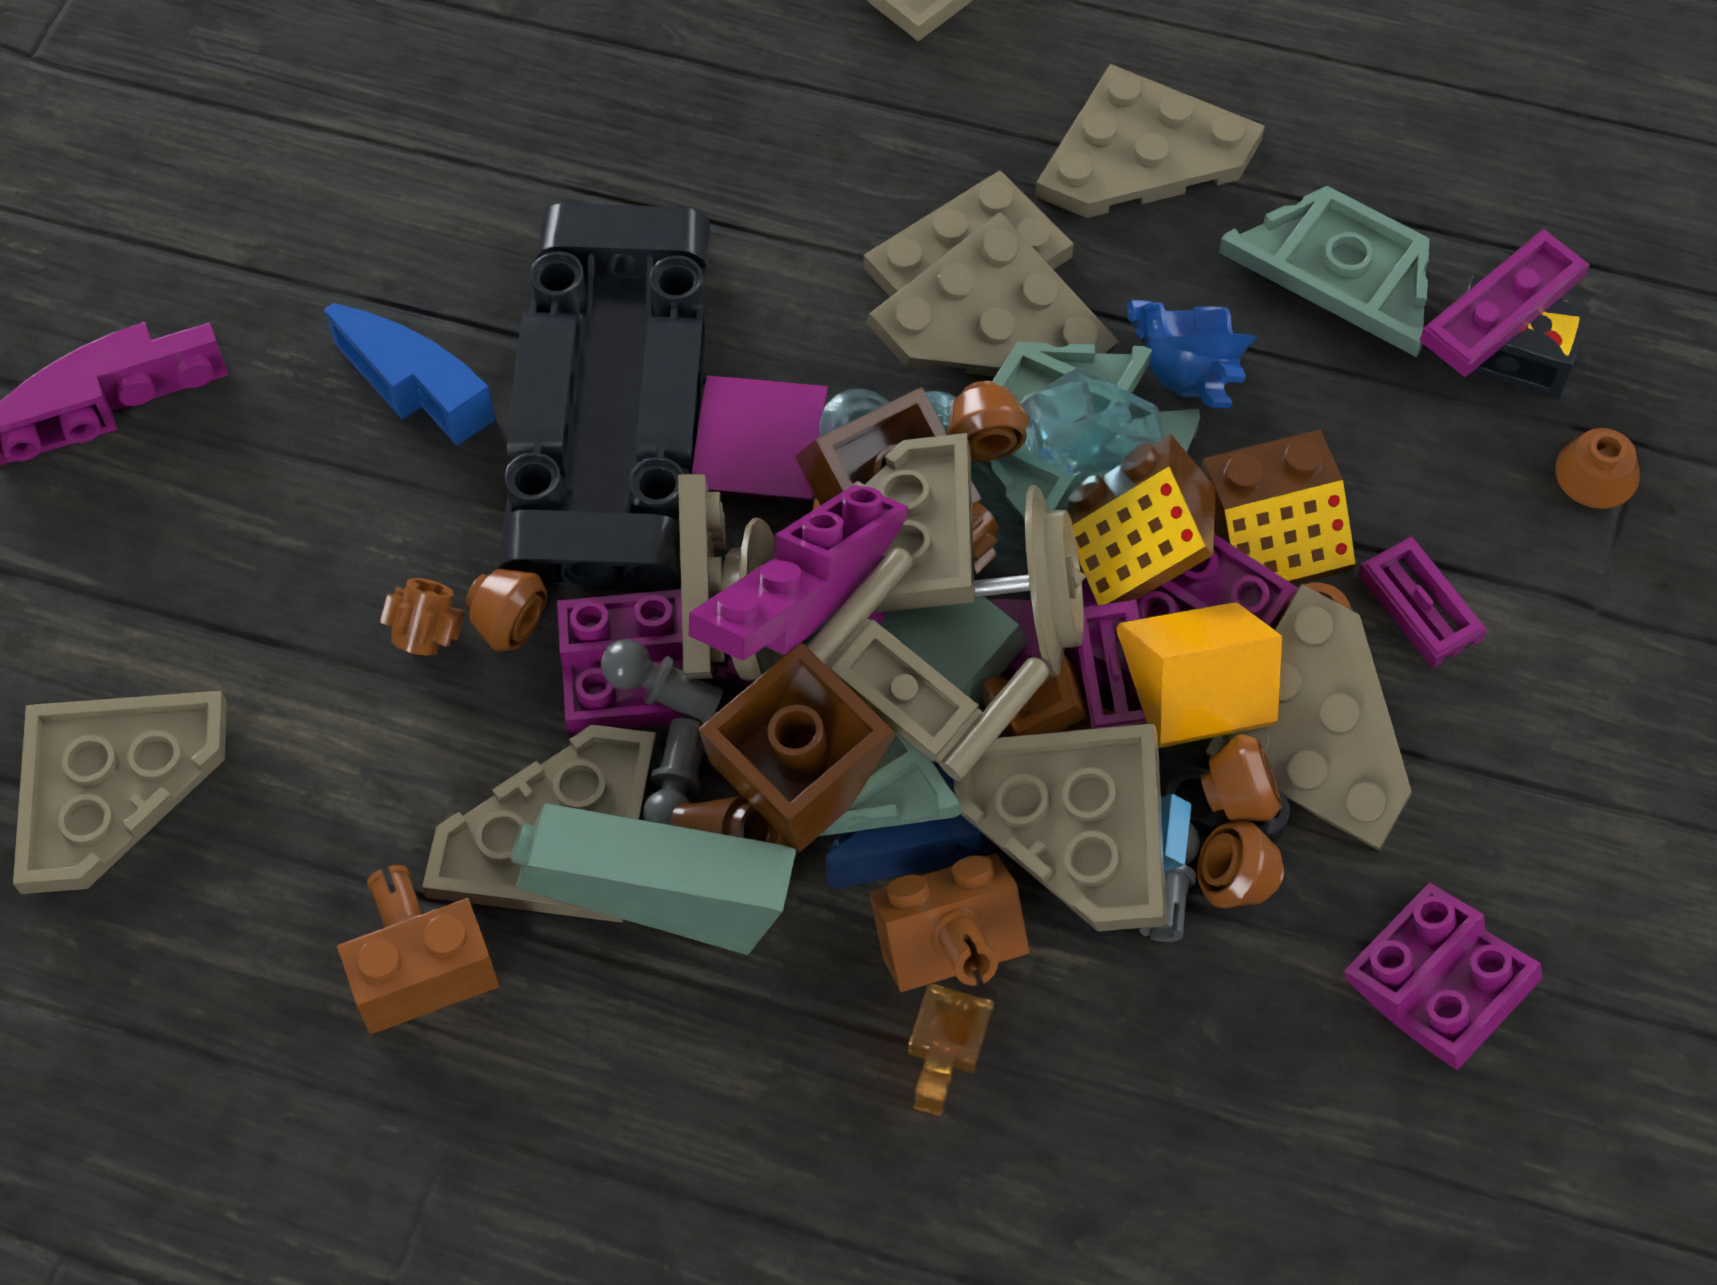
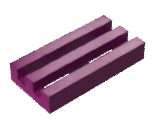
[1358,536,1487,669]
[1077,600,1147,729]

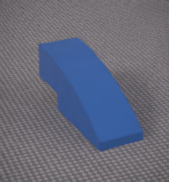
[324,303,496,446]

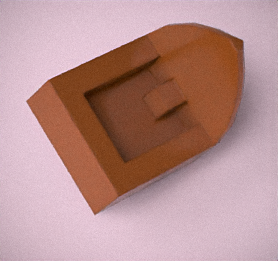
[982,655,1088,737]

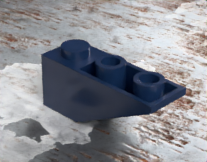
[826,762,996,890]

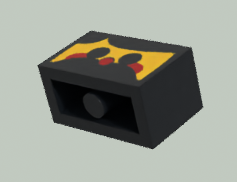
[1443,274,1590,399]

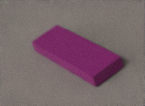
[1419,229,1590,378]

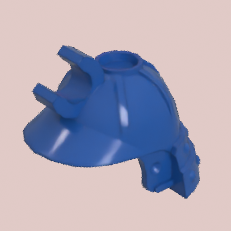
[1126,300,1258,408]

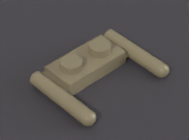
[807,548,1049,781]

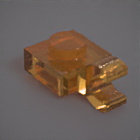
[908,983,994,1117]

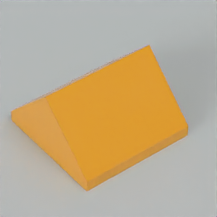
[1116,602,1282,748]

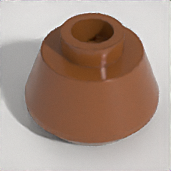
[947,381,1032,462]
[1555,428,1640,509]
[465,569,547,652]
[1200,734,1282,822]
[1197,820,1284,908]

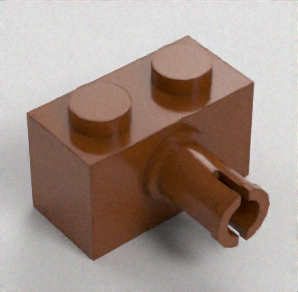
[869,853,1030,992]
[337,865,500,1035]

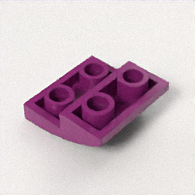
[692,375,828,503]
[1118,534,1299,628]
[557,589,691,734]
[1344,882,1542,1070]

